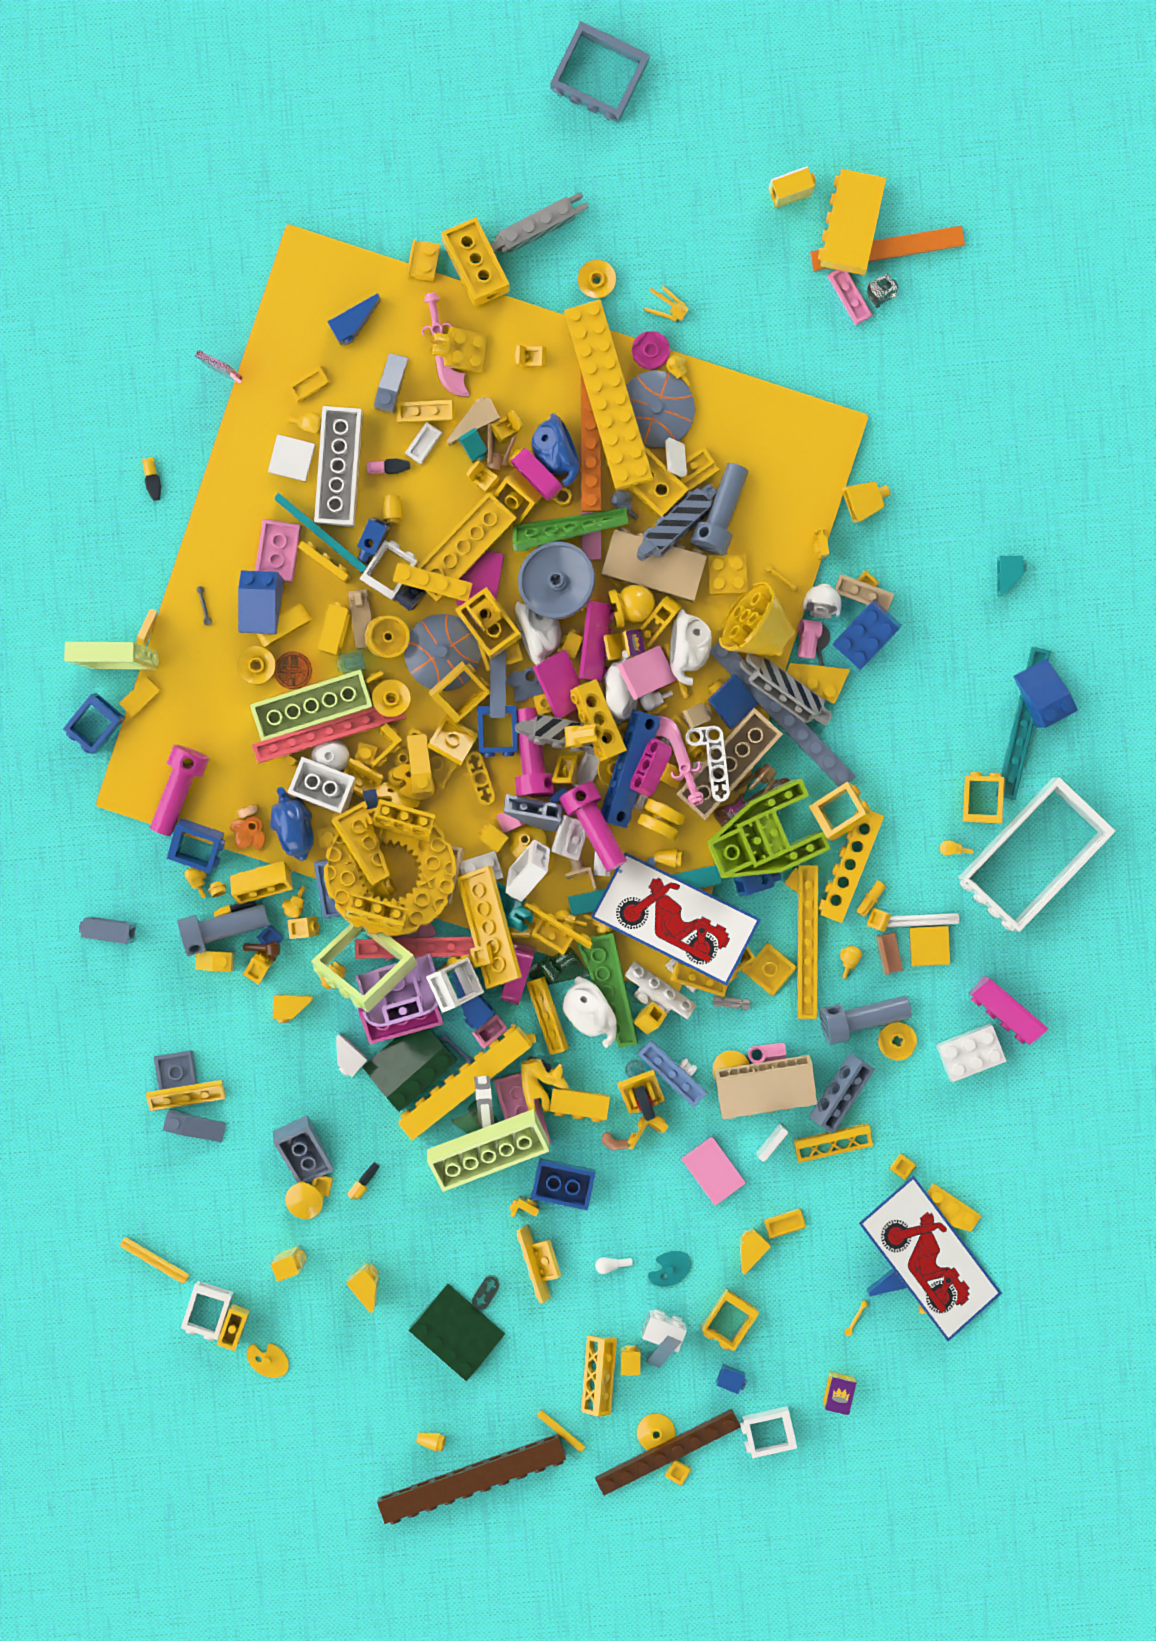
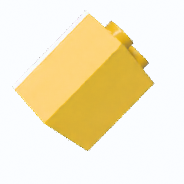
[768,166,816,209]

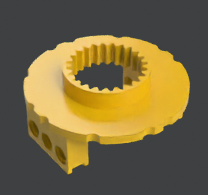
[324,799,456,937]

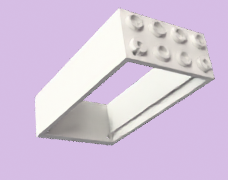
[958,777,1115,932]

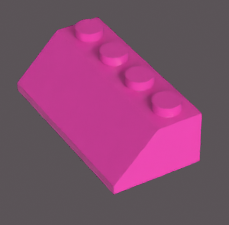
[579,601,614,683]
[969,976,1048,1044]
[358,1005,443,1045]

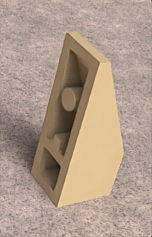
[447,397,500,446]

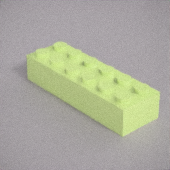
[250,670,374,741]
[427,1109,550,1192]

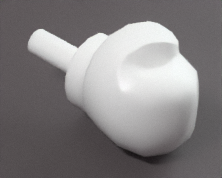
[640,691,673,711]

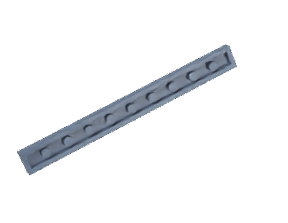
[710,642,856,787]

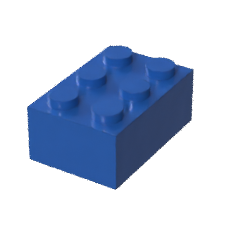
[832,599,902,670]
[531,1158,596,1211]

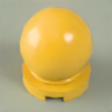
[608,585,655,627]

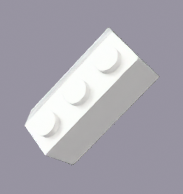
[287,757,355,814]

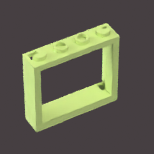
[64,642,160,670]
[311,924,418,1012]

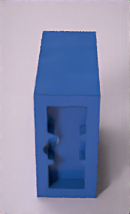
[63,693,126,754]
[478,705,518,757]
[166,818,225,873]

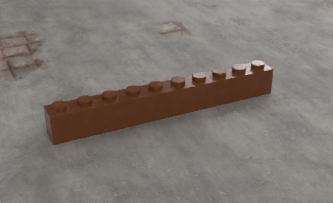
[377,1434,566,1525]

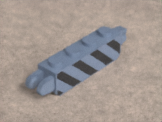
[636,484,717,561]

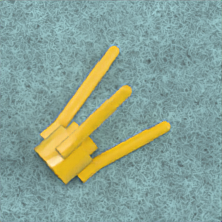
[644,286,689,322]

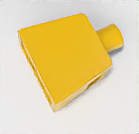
[841,481,891,523]

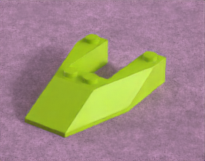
[707,778,831,878]

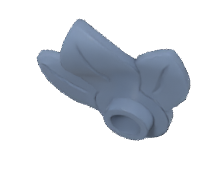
[506,667,543,702]

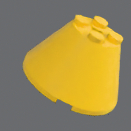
[719,582,795,656]

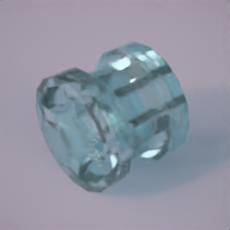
[625,1059,644,1078]

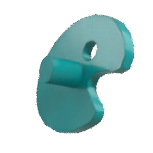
[648,1251,691,1287]

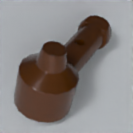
[243,942,280,961]

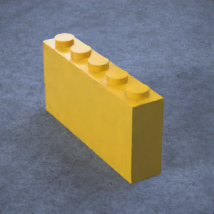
[818,169,886,276]

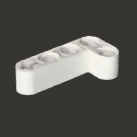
[686,726,730,802]

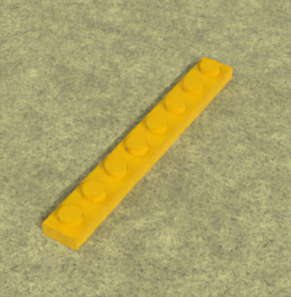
[797,865,818,1019]

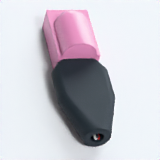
[367,458,410,474]

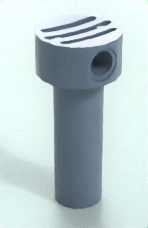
[690,463,749,555]
[177,904,270,956]
[820,996,912,1045]

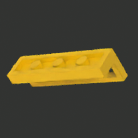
[793,1123,873,1163]
[581,1335,617,1417]

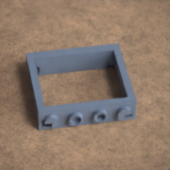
[550,21,650,122]

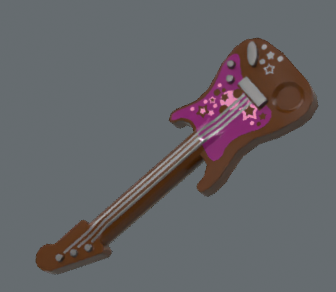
[714,778,790,827]

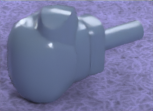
[611,489,638,520]

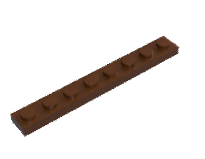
[595,1409,741,1496]

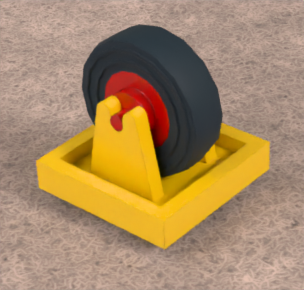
[617,1070,665,1121]

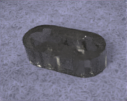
[472,1275,500,1310]

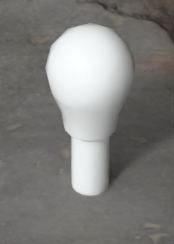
[595,1257,633,1274]

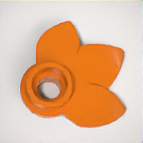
[230,816,265,851]

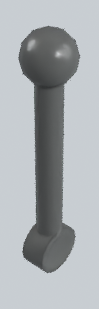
[196,586,212,625]

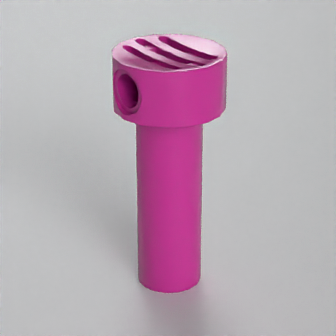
[515,708,555,798]
[149,744,210,836]
[559,781,627,872]

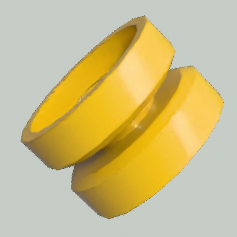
[364,615,410,658]
[637,798,686,841]

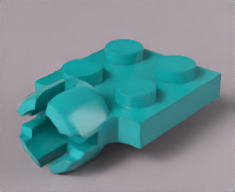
[496,881,533,932]

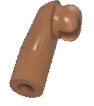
[601,1132,628,1151]

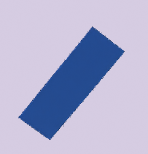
[363,789,378,810]

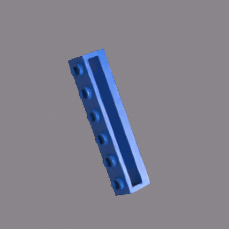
[601,709,661,828]

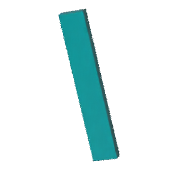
[274,493,367,574]

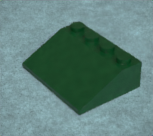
[363,1028,458,1112]
[408,1283,505,1381]

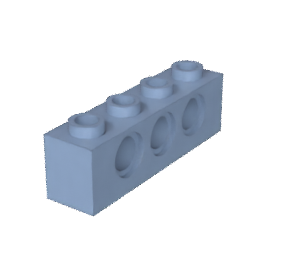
[809,1053,875,1133]

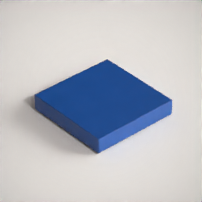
[708,674,758,729]

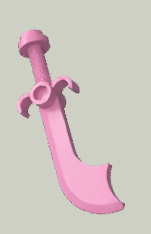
[422,293,470,397]
[655,715,704,806]

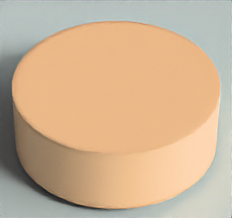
[237,804,257,818]

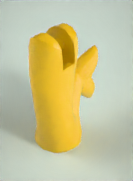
[521,1059,569,1113]

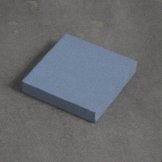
[154,1050,198,1090]

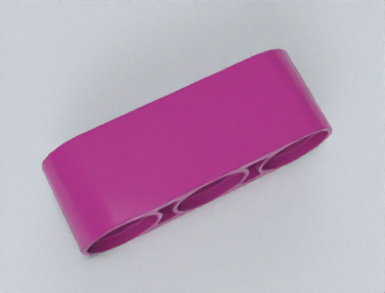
[511,448,563,501]
[630,738,672,797]
[500,949,534,1005]

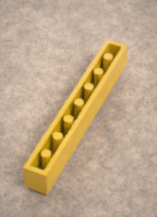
[398,1026,533,1140]

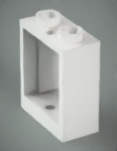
[360,540,418,601]
[505,840,550,902]
[426,957,484,1013]
[181,1281,234,1341]
[740,1406,797,1458]

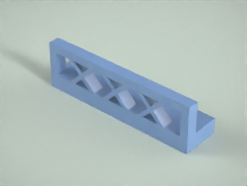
[637,1039,707,1107]

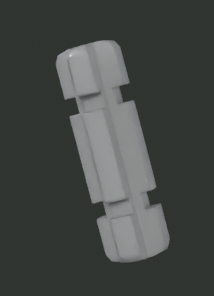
[713,996,751,1010]

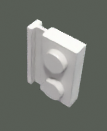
[551,815,587,861]
[460,851,503,880]

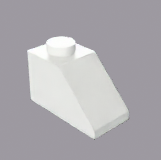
[336,1033,369,1077]

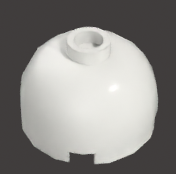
[802,584,842,619]
[311,740,350,772]

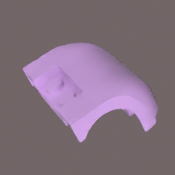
[355,954,439,1027]

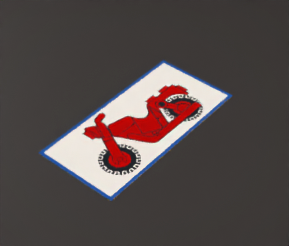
[591,852,761,986]
[859,1175,1002,1342]

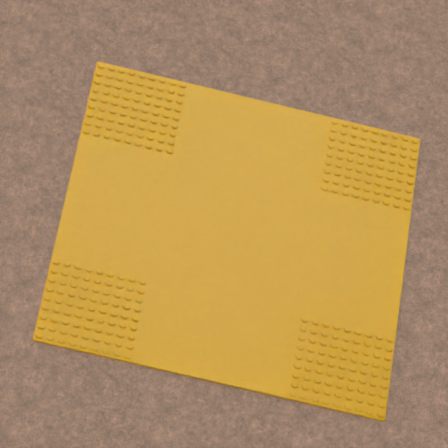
[96,224,868,992]

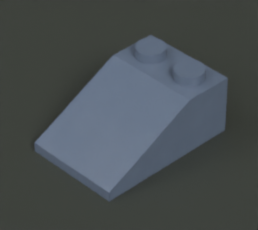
[273,1115,334,1183]

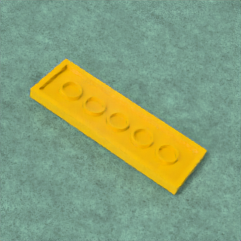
[416,492,517,603]
[457,866,522,989]

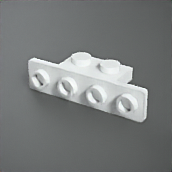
[625,962,696,1019]

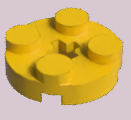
[878,1022,917,1061]

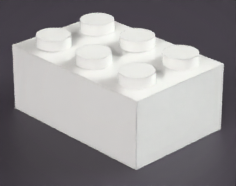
[936,1024,1007,1082]

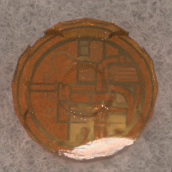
[274,651,313,690]

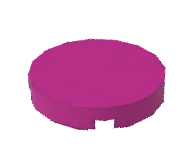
[632,331,670,370]

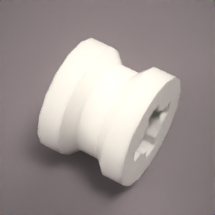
[679,1058,697,1076]

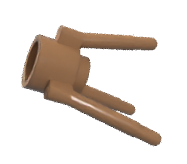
[487,424,516,470]
[734,764,776,794]

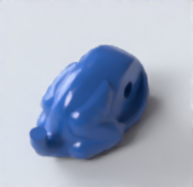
[531,413,580,487]
[270,787,314,861]

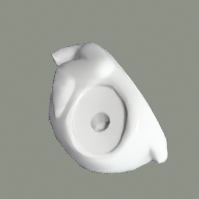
[515,601,562,665]
[670,609,712,686]
[602,650,639,725]
[563,976,617,1048]

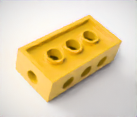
[441,217,510,308]
[606,444,689,518]

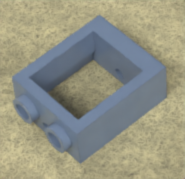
[79,917,136,944]

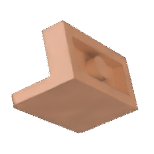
[875,932,903,975]

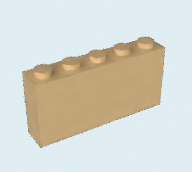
[601,527,707,602]
[714,1055,817,1119]

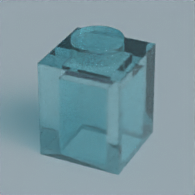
[336,650,367,675]

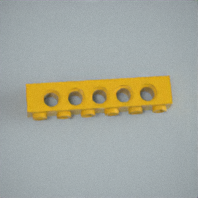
[818,810,884,923]

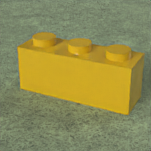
[230,861,293,904]
[550,1087,610,1123]
[270,1246,307,1282]

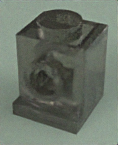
[867,273,898,308]

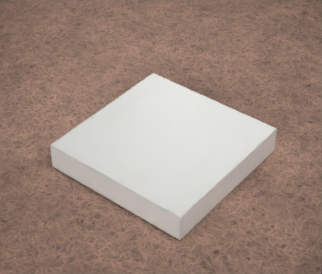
[268,434,315,482]
[756,1124,788,1162]

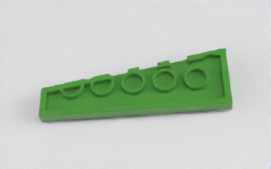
[513,507,628,551]
[577,932,638,1048]

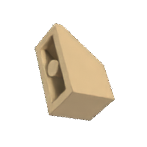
[681,702,713,730]

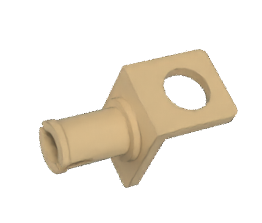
[565,857,597,891]

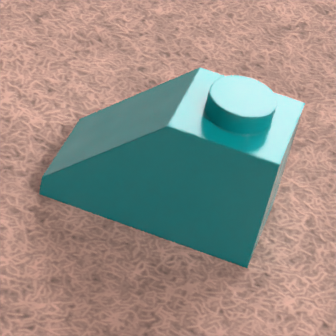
[458,428,488,463]
[997,556,1027,596]

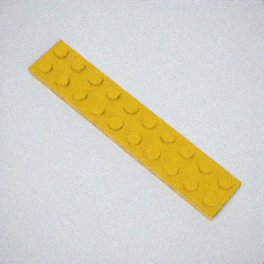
[564,299,653,490]

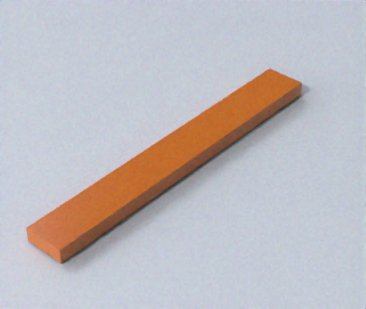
[810,226,965,272]

